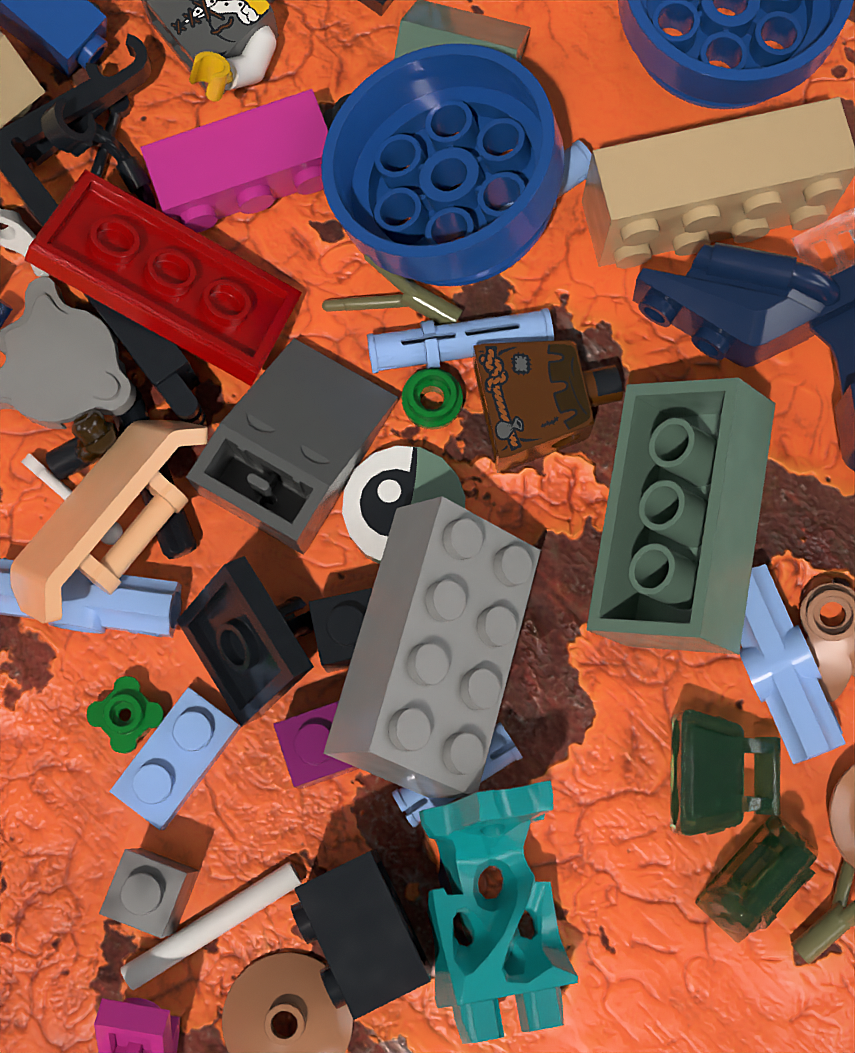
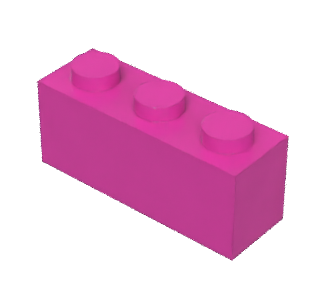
[140,89,328,233]

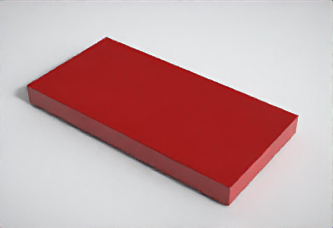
[24,169,302,386]

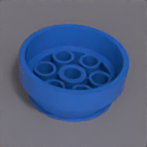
[618,0,854,110]
[321,44,565,286]

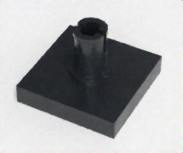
[177,556,314,727]

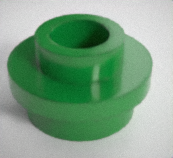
[401,368,463,430]

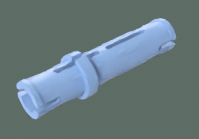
[367,308,554,374]

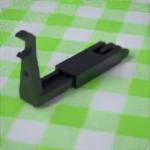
[0,34,207,426]

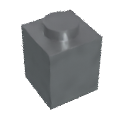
[99,848,200,938]

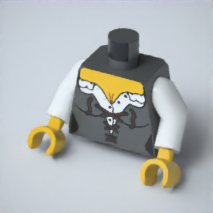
[141,0,279,102]

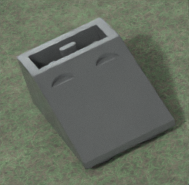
[186,338,399,555]

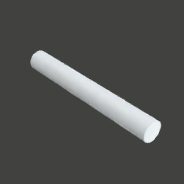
[120,861,303,990]

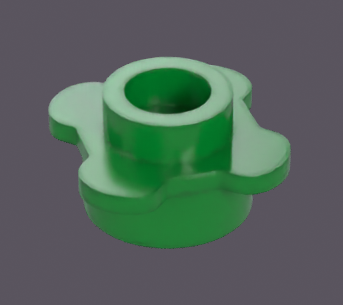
[87,676,164,754]

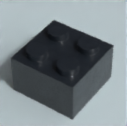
[291,849,432,1020]

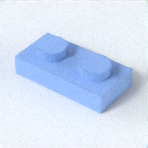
[109,687,241,830]

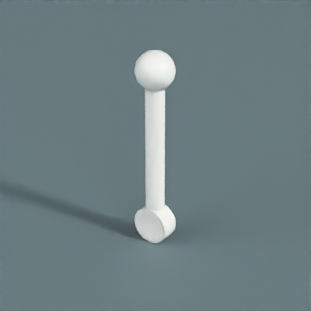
[21,453,123,545]

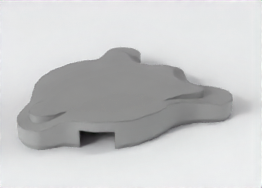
[0,276,136,429]

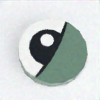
[342,446,466,564]

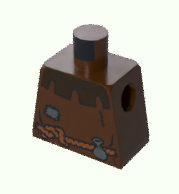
[472,340,623,473]

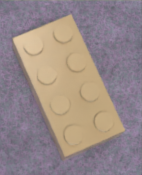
[582,97,855,269]

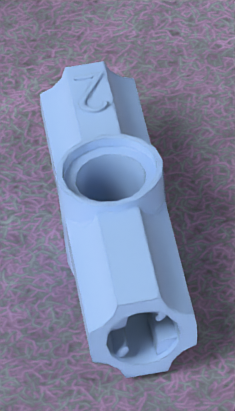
[0,558,182,638]
[739,564,846,765]

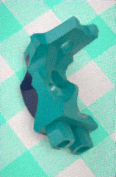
[419,781,578,1044]

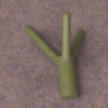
[322,254,463,325]
[791,859,855,965]

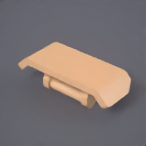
[10,419,208,624]

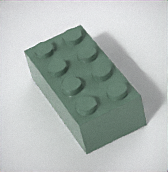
[586,378,776,655]

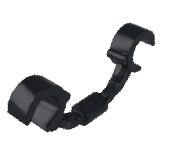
[41,97,156,209]

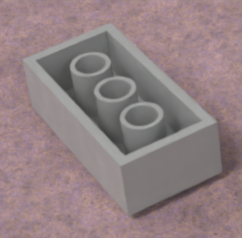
[323,496,541,798]

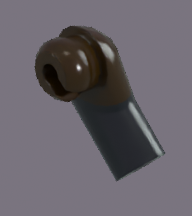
[46,410,117,480]

